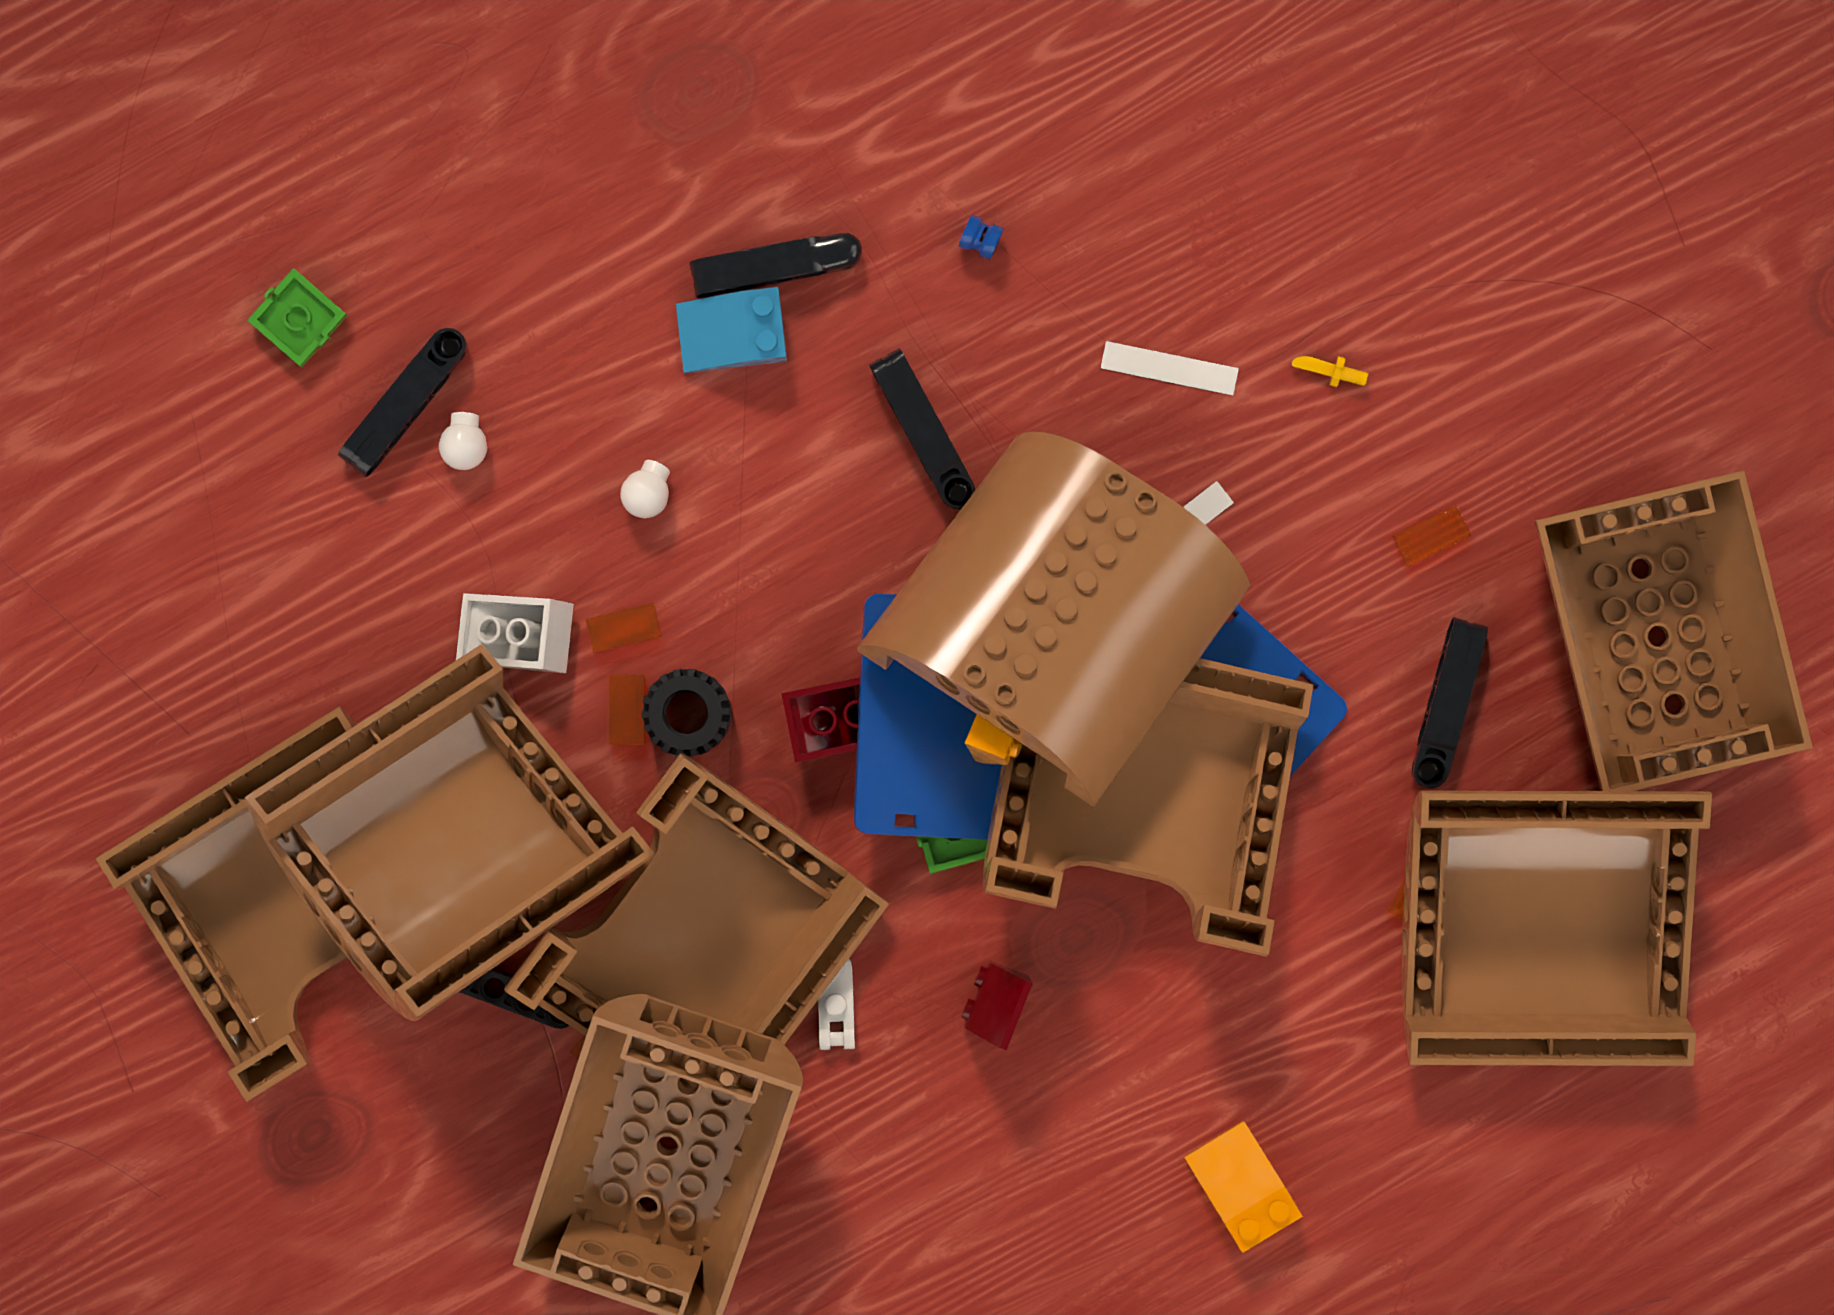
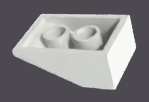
[456,593,574,673]

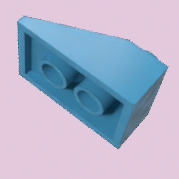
[676,287,787,373]

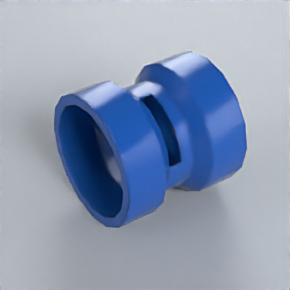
[958,215,1004,260]

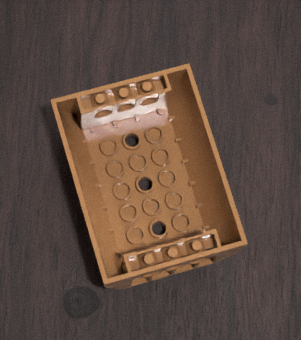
[1535,471,1813,791]
[513,994,803,1315]

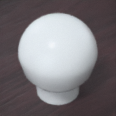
[439,412,488,470]
[620,460,670,518]

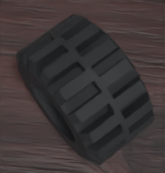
[641,669,732,757]

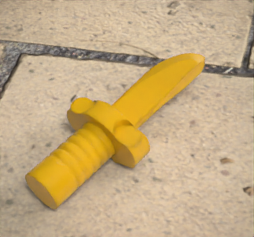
[1292,356,1368,387]

